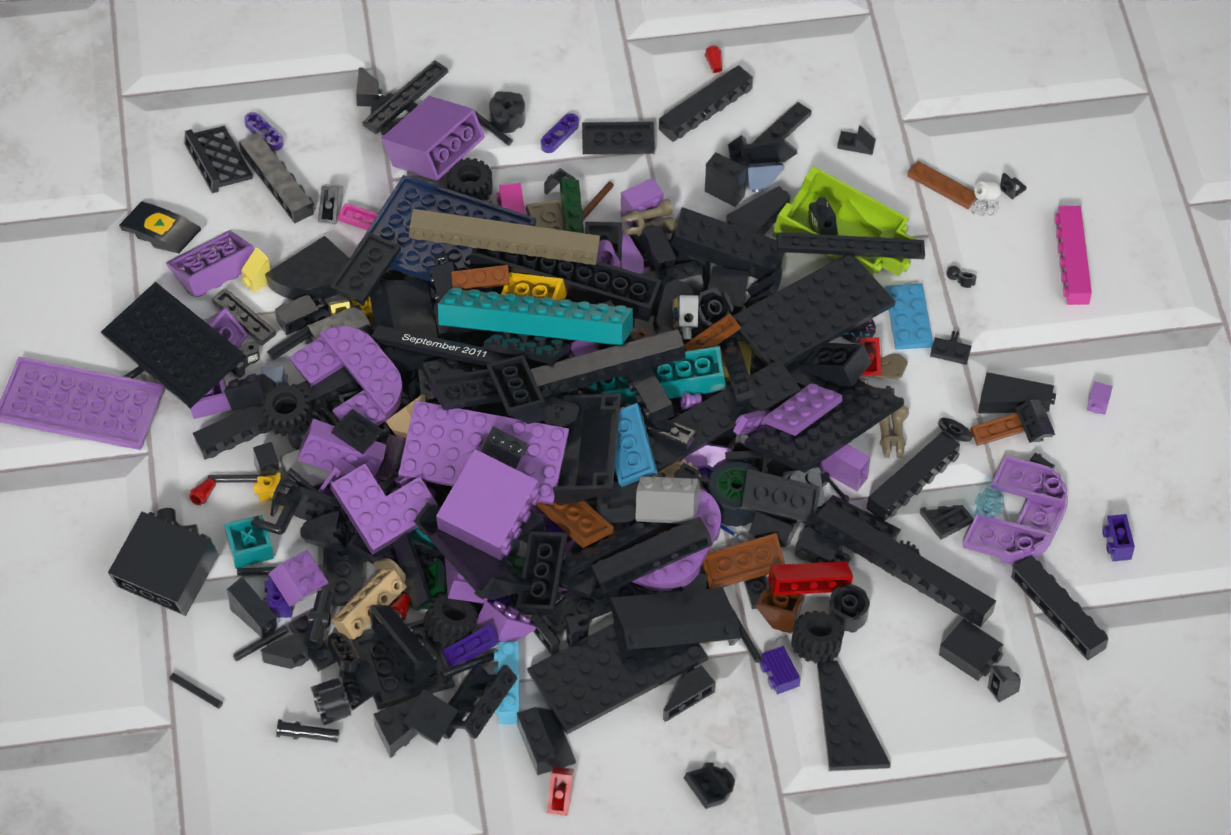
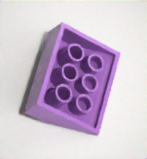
[166,230,254,298]

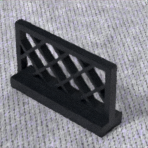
[184,126,253,193]

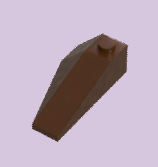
[756,588,806,634]

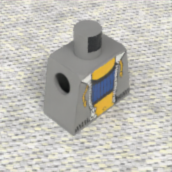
[672,295,698,340]

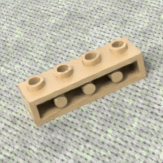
[331,568,406,639]

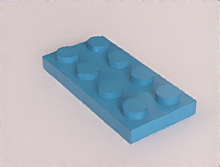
[885,283,933,350]
[615,403,658,487]

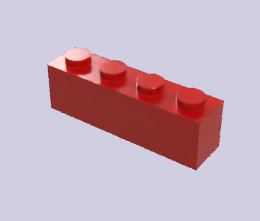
[768,561,853,596]

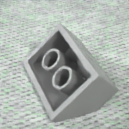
[636,476,702,524]

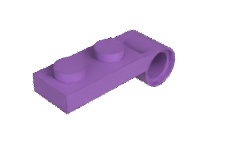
[733,410,772,435]

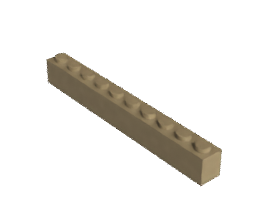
[409,209,600,265]

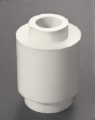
[974,181,1001,200]

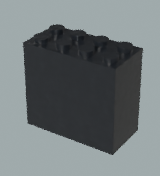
[108,511,219,616]

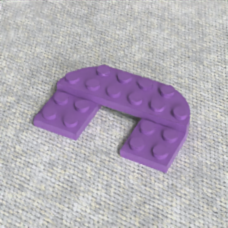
[289,326,403,426]
[962,455,1068,564]
[624,476,721,592]

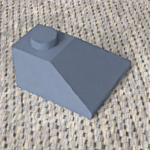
[745,162,784,192]

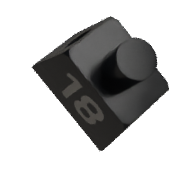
[808,197,838,235]

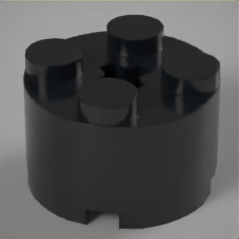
[489,91,526,133]
[828,585,870,633]
[310,678,351,725]

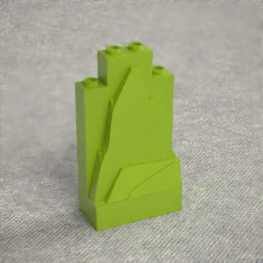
[772,166,917,276]

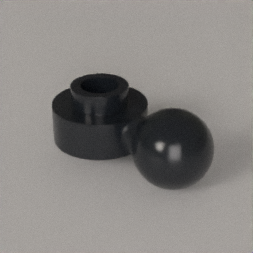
[946,266,977,288]

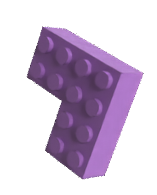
[331,464,438,555]

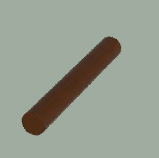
[582,181,614,221]

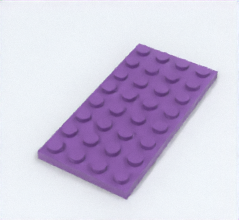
[0,356,164,450]
[398,401,569,505]

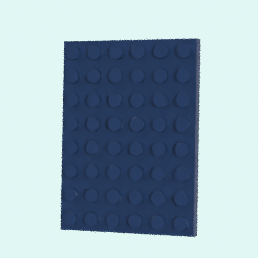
[354,175,536,293]

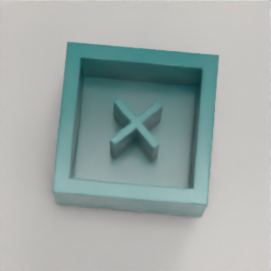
[224,514,274,569]

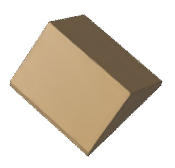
[385,395,425,444]

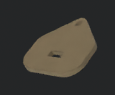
[874,354,908,379]
[373,558,407,591]

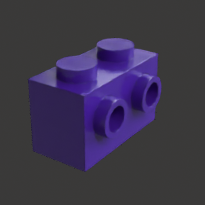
[1102,514,1135,562]
[263,575,293,618]

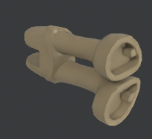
[622,199,675,236]
[879,405,909,458]

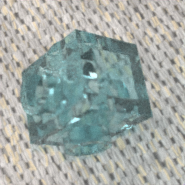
[975,487,1005,518]

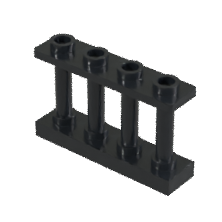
[443,664,517,739]

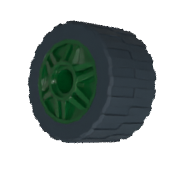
[707,461,759,527]

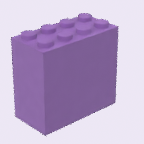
[381,96,485,180]
[436,449,540,560]

